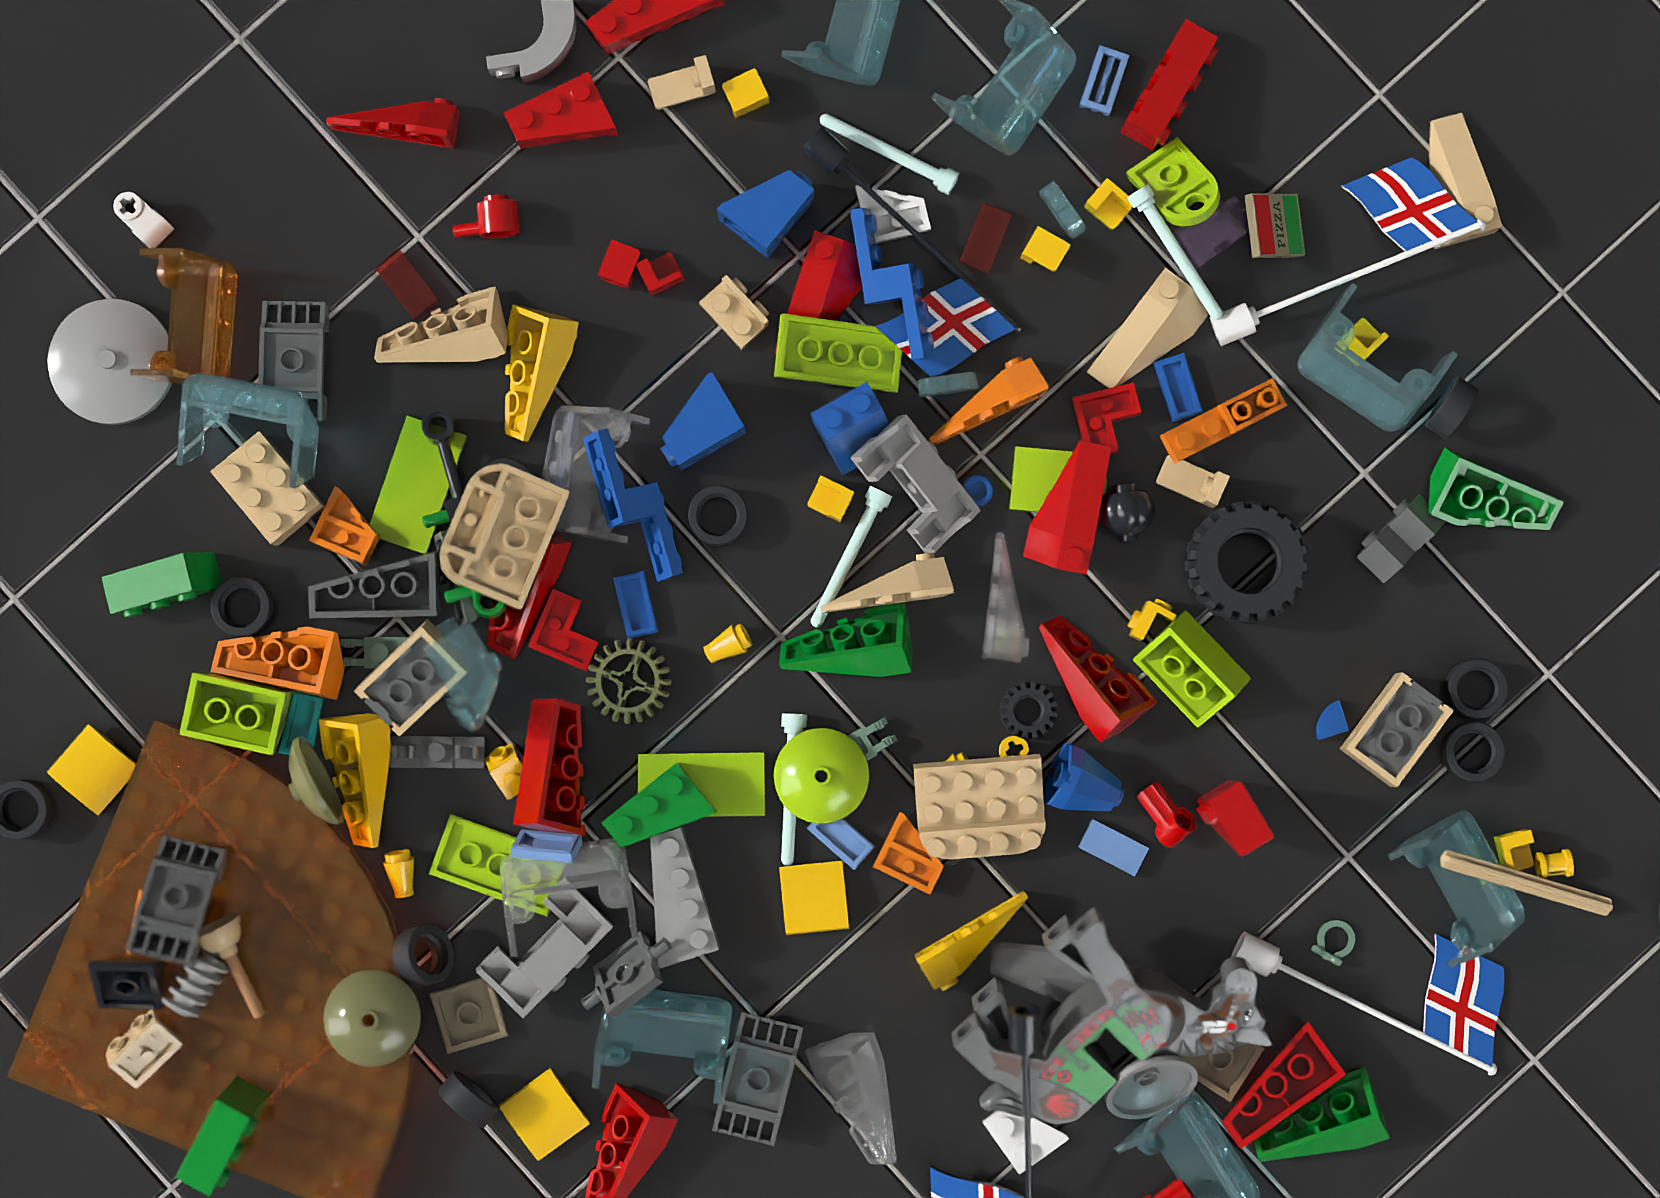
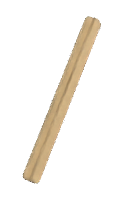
[1440,850,1613,916]

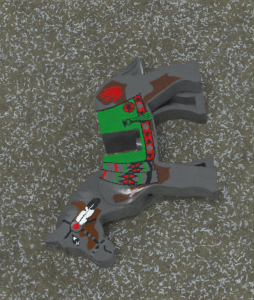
[951,907,1271,1124]

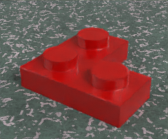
[1072,382,1141,454]
[528,589,599,671]

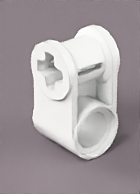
[113,192,174,251]

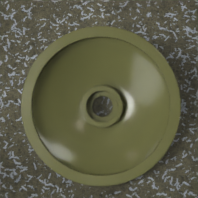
[289,736,344,825]
[324,969,421,1067]

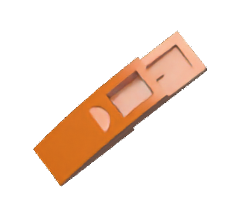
[1160,378,1287,464]

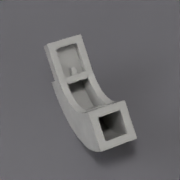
[486,0,577,83]

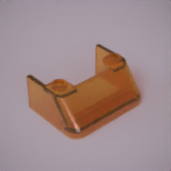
[130,248,237,387]

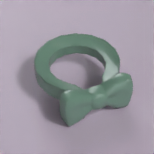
[1311,920,1355,966]

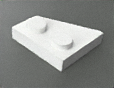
[855,185,931,244]
[982,1111,1069,1175]

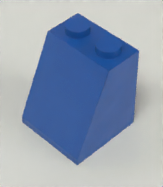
[717,170,815,259]
[661,372,746,471]
[811,382,889,475]

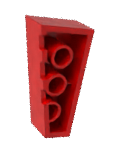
[585,0,725,55]
[1120,19,1219,151]
[513,698,586,836]
[1221,1022,1346,1149]

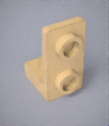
[648,55,716,110]
[1156,455,1230,508]

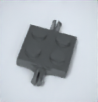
[581,931,672,1018]

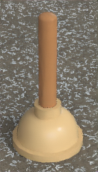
[198,913,265,1018]

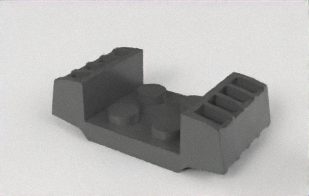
[258,301,330,421]
[126,835,227,967]
[712,1012,803,1146]

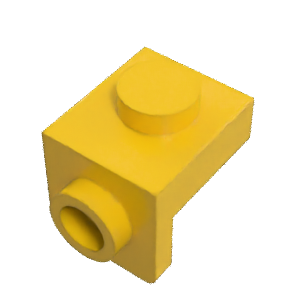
[1127,599,1177,641]
[485,743,522,800]

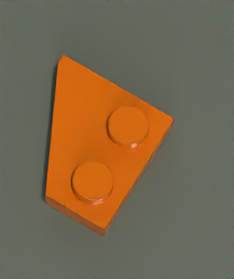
[309,486,380,566]
[873,812,944,895]

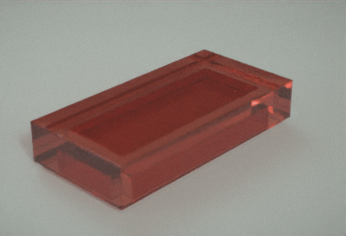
[959,203,1012,274]
[376,250,439,320]

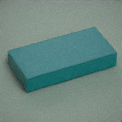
[279,691,325,755]

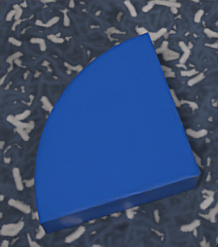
[1316,700,1349,740]

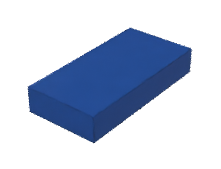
[1153,353,1204,423]
[613,571,659,639]

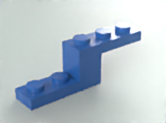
[850,208,934,360]
[583,428,683,582]

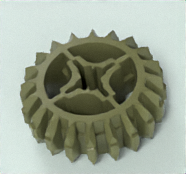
[586,638,672,724]

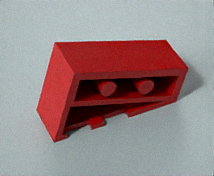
[504,72,618,148]
[1196,780,1274,857]

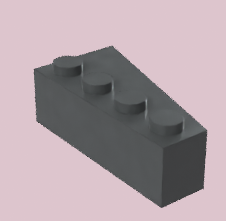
[308,550,441,618]

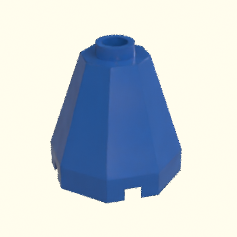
[1043,743,1124,811]

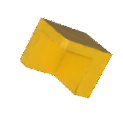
[722,68,769,118]
[1084,178,1133,230]
[1021,226,1071,272]
[1335,318,1389,366]
[808,475,854,522]
[1493,829,1534,870]

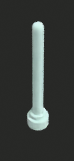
[820,114,960,195]
[1127,184,1223,319]
[811,486,892,627]
[781,713,807,866]

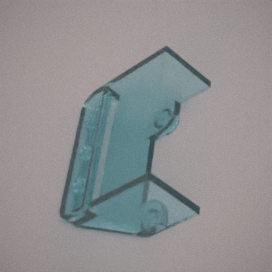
[781,0,900,86]
[931,0,1076,155]
[1298,283,1458,432]
[176,373,319,489]
[424,616,503,732]
[1388,810,1525,968]
[592,989,732,1104]
[1115,1094,1260,1198]

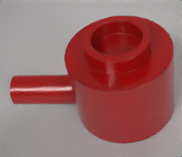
[453,194,520,238]

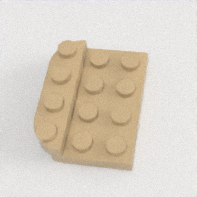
[440,464,570,610]
[913,754,1046,859]

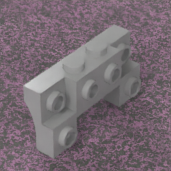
[851,414,981,553]
[476,878,613,1018]

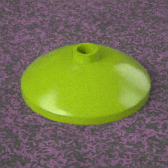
[774,728,869,823]

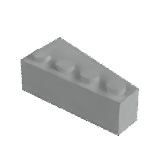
[650,827,720,969]

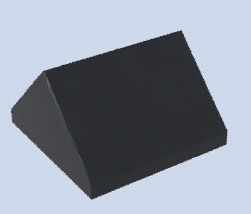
[88,958,164,1009]

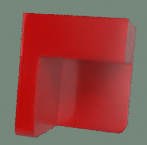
[598,240,640,290]
[636,252,685,296]

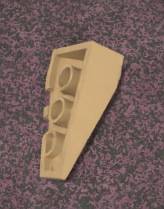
[1429,113,1502,249]
[1086,268,1209,389]
[374,287,508,362]
[820,553,954,613]

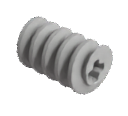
[161,946,230,1018]

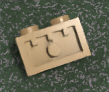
[699,275,769,350]
[106,1009,183,1089]

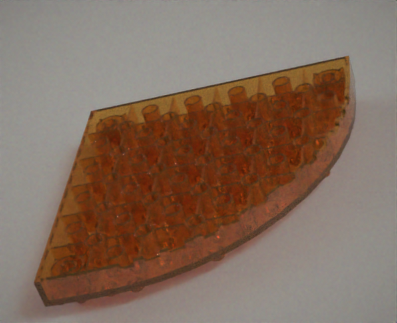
[7,720,414,1198]

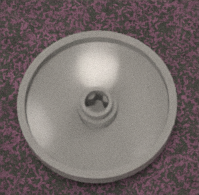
[48,299,176,425]

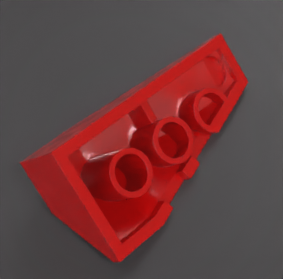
[326,98,460,149]
[774,230,862,354]
[1023,440,1111,575]
[488,532,572,659]
[1039,615,1157,743]
[585,1083,678,1198]

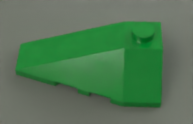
[1428,448,1564,530]
[779,602,912,677]
[1254,1067,1390,1162]

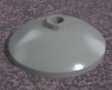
[1105,1054,1198,1119]

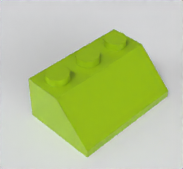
[1132,610,1251,728]
[179,671,293,755]

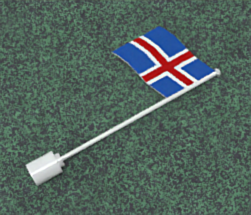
[1209,157,1486,346]
[1231,932,1504,1075]

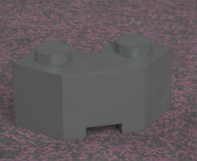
[1357,494,1446,583]

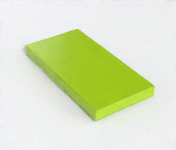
[774,314,902,393]
[370,416,468,554]
[638,753,765,817]
[429,814,568,917]

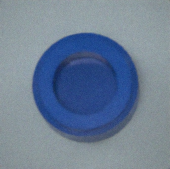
[962,475,993,507]

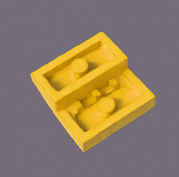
[47,724,140,816]
[779,861,849,935]
[499,1068,590,1161]

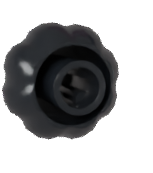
[1098,483,1156,542]

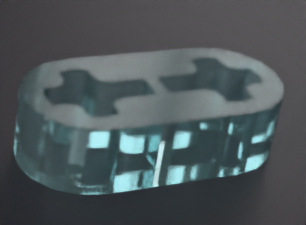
[1039,181,1086,239]
[917,372,978,397]

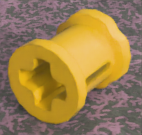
[999,736,1029,757]
[1535,849,1574,879]

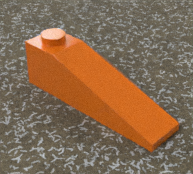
[928,356,1049,445]
[210,627,345,700]

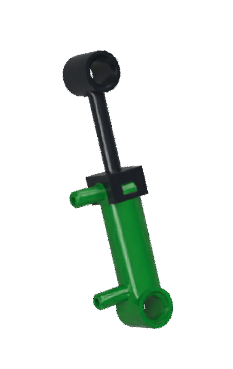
[422,409,506,619]

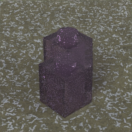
[1164,196,1249,275]

